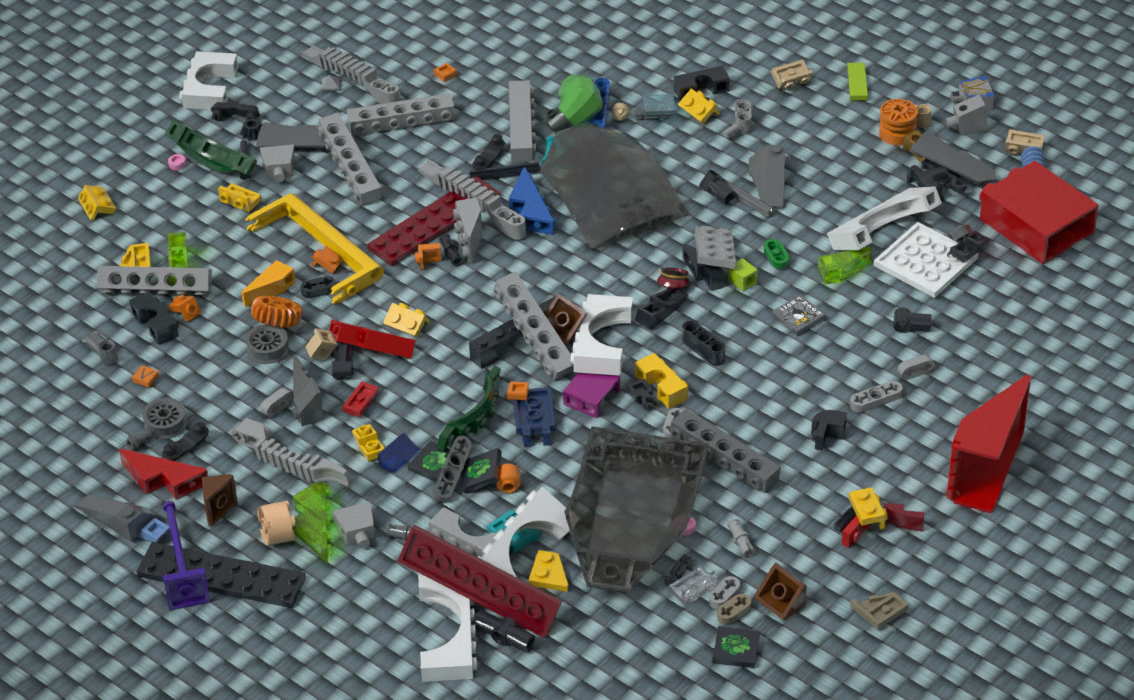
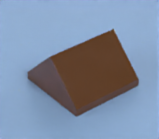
[544,293,588,346]
[202,474,238,527]
[754,562,807,620]

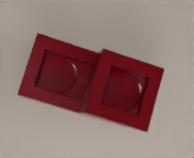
[883,503,924,532]

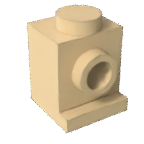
[306,328,337,360]

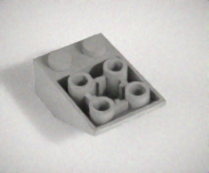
[453,197,482,264]

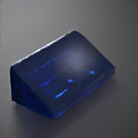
[377,433,419,473]

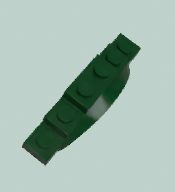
[165,120,258,176]
[437,365,501,452]

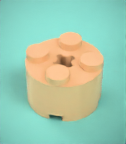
[258,501,295,545]

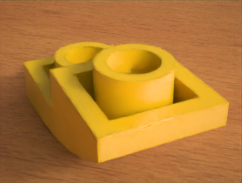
[352,424,386,461]

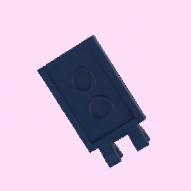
[513,387,556,447]

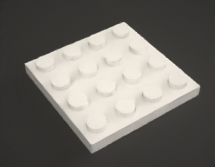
[874,222,978,298]

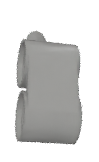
[723,99,752,138]

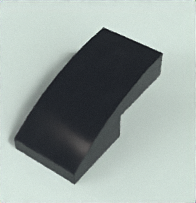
[949,231,990,262]

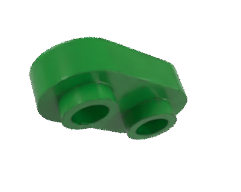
[764,239,789,269]

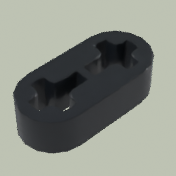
[301,276,336,298]

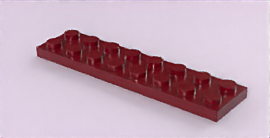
[367,177,500,267]
[397,524,562,638]

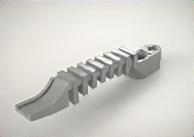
[301,45,402,104]
[418,160,527,240]
[231,418,351,487]

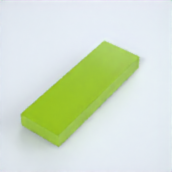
[847,63,868,100]

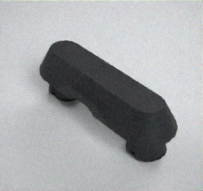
[211,102,260,121]
[472,134,505,170]
[162,422,209,461]

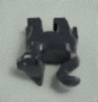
[907,159,967,202]

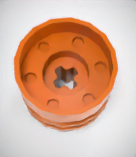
[879,99,918,146]

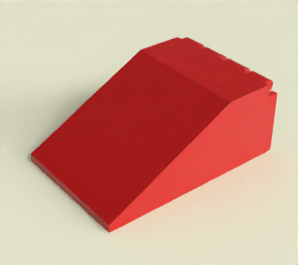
[946,375,1031,513]

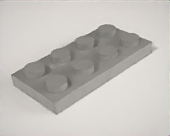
[695,226,736,269]

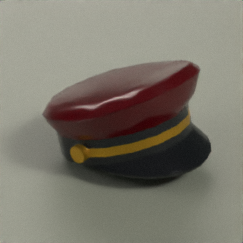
[657,267,690,289]

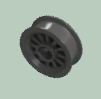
[245,324,289,364]
[142,398,187,439]

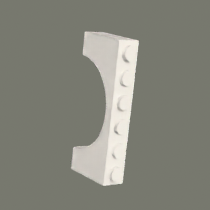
[827,187,942,250]
[570,294,633,375]
[478,487,578,577]
[418,573,477,682]

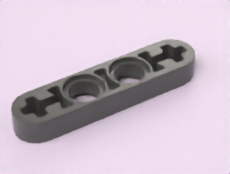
[432,436,472,503]

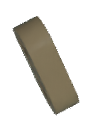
[717,594,751,625]

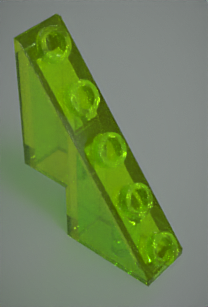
[293,481,332,563]

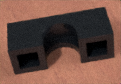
[674,66,730,101]
[129,291,179,345]

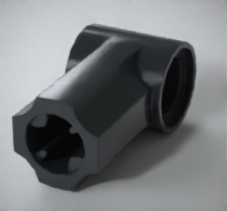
[699,170,735,204]
[893,308,932,333]
[332,343,353,378]

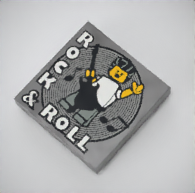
[772,295,825,336]

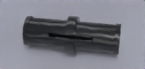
[439,234,463,266]

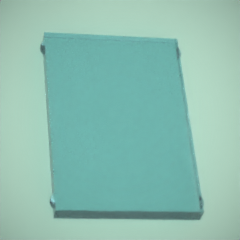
[642,94,677,115]

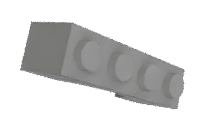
[429,507,510,557]

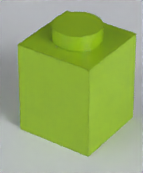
[728,258,758,291]

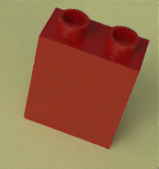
[979,160,1099,264]

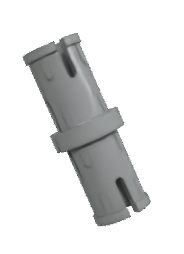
[727,519,755,558]

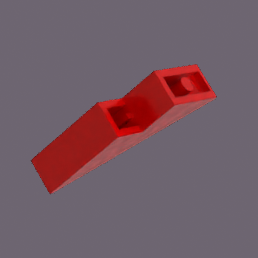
[329,319,416,358]
[119,449,208,500]

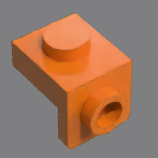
[415,243,442,270]
[311,246,343,274]
[168,295,201,321]

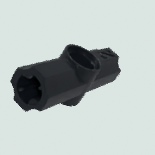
[473,610,535,652]

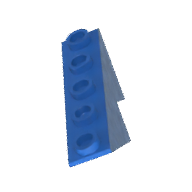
[509,168,557,235]

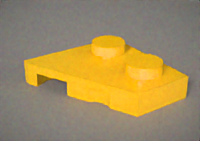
[115,243,151,277]
[529,550,568,592]

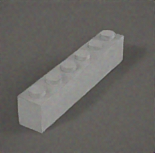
[509,80,536,162]

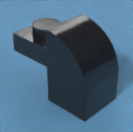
[811,410,847,451]

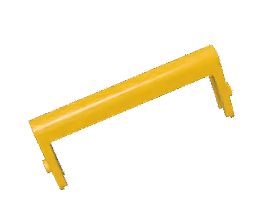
[245,193,384,304]

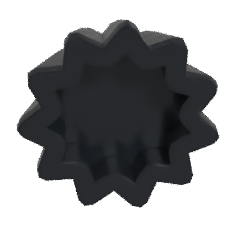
[240,118,262,141]

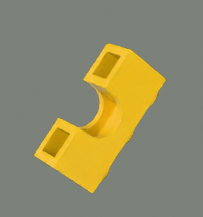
[635,353,689,409]

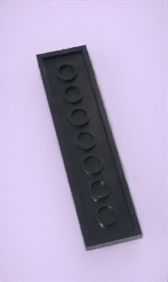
[136,542,306,608]

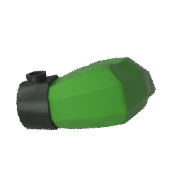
[545,75,602,139]

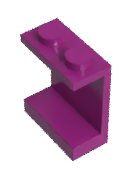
[563,373,621,418]

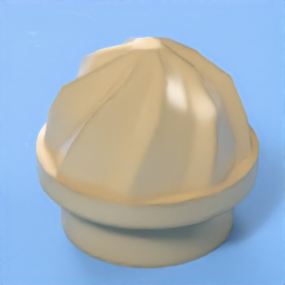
[612,103,629,121]

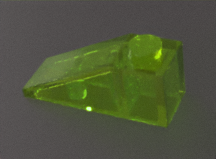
[167,232,189,286]
[818,246,873,285]

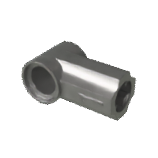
[85,331,118,365]

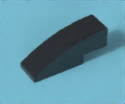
[682,244,725,291]
[634,289,688,329]

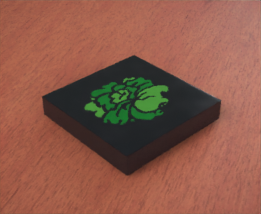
[408,441,460,482]
[461,448,502,493]
[712,626,760,668]

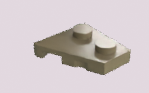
[850,592,909,630]

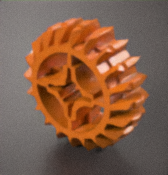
[251,296,302,328]

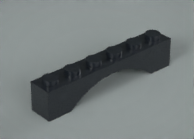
[469,293,564,369]

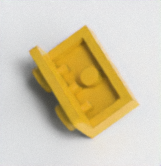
[678,89,720,124]
[218,183,262,212]
[79,185,116,220]
[383,303,430,338]
[848,487,887,529]

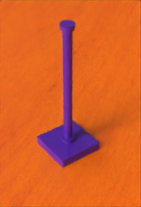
[163,501,210,611]

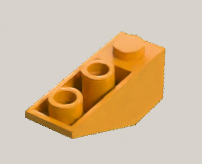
[241,260,296,307]

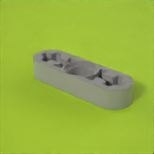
[850,381,902,413]

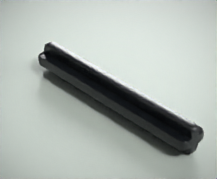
[469,162,540,180]

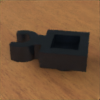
[627,379,657,410]

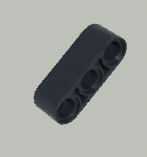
[682,321,726,366]

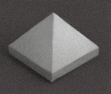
[322,75,340,91]

